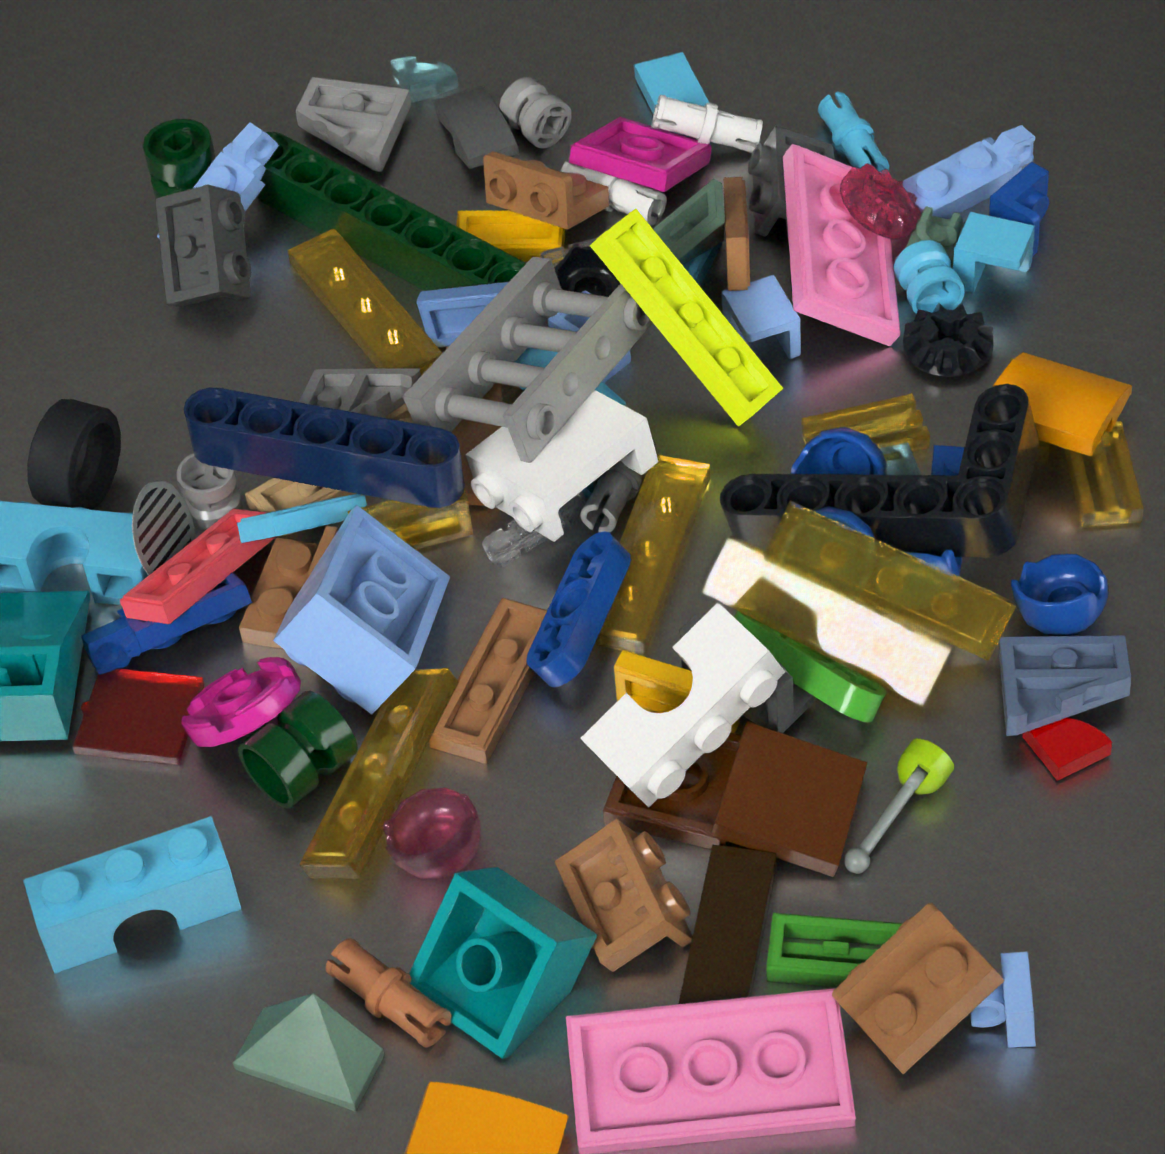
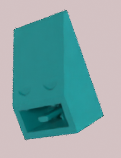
[0,590,91,741]

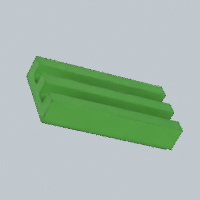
[766,913,903,987]

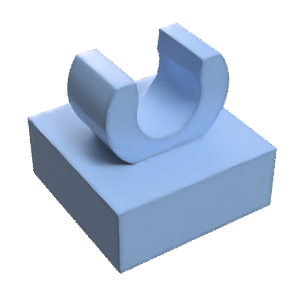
[971,952,1036,1048]

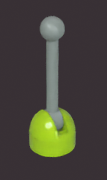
[844,738,954,874]

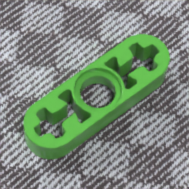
[734,607,886,722]

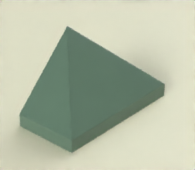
[653,179,725,265]
[233,993,385,1111]

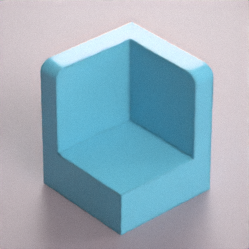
[953,212,1035,293]

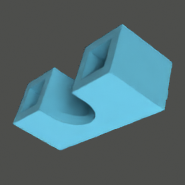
[0,501,149,605]
[23,816,242,974]

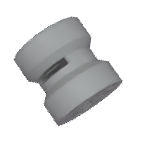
[499,77,572,148]
[176,453,243,531]

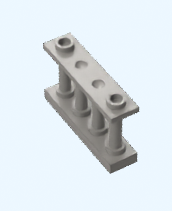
[402,256,653,463]

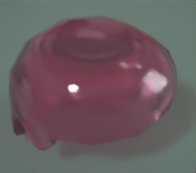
[383,788,482,880]

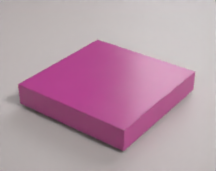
[569,117,712,192]

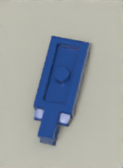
[81,572,252,675]

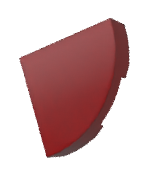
[1022,718,1112,781]

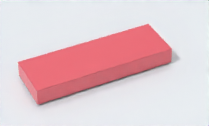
[120,509,276,624]

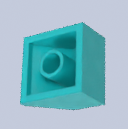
[409,867,598,1059]

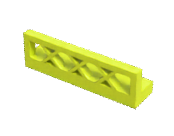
[590,208,784,427]

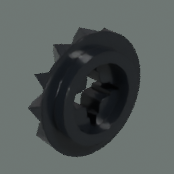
[903,303,994,377]

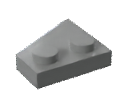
[296,77,412,172]
[298,368,421,418]

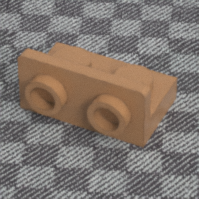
[483,151,609,230]
[239,525,339,649]
[554,818,693,972]
[832,903,1005,1074]

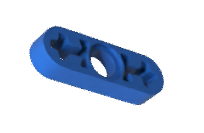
[527,531,631,687]

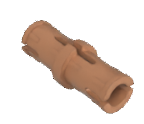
[326,938,452,1048]

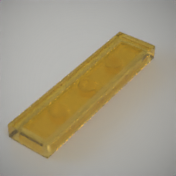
[287,228,442,376]
[594,454,711,655]
[763,501,1016,661]
[702,535,953,706]
[299,668,459,879]

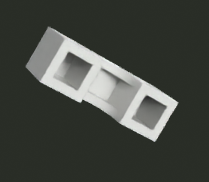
[581,602,785,807]

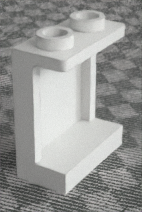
[466,390,659,542]

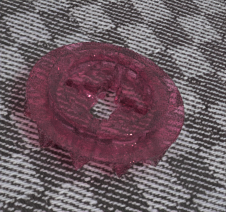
[840,164,921,239]

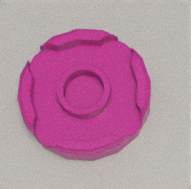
[181,657,301,747]

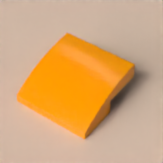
[993,352,1132,457]
[404,1081,569,1154]

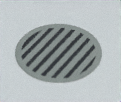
[132,480,195,575]

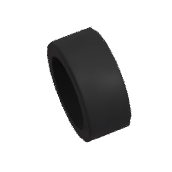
[27,399,121,510]

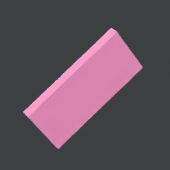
[783,144,901,346]
[566,988,856,1154]

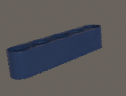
[183,388,465,508]

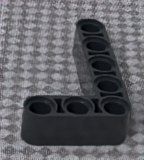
[720,384,1039,558]

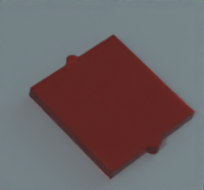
[73,668,205,765]

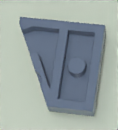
[999,635,1131,736]

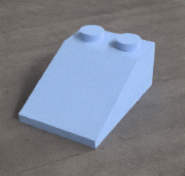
[273,505,450,715]

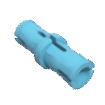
[818,92,890,179]

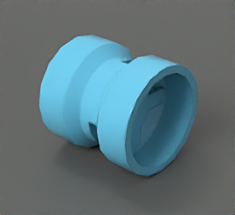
[894,240,965,314]

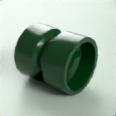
[143,119,216,199]
[237,691,358,809]

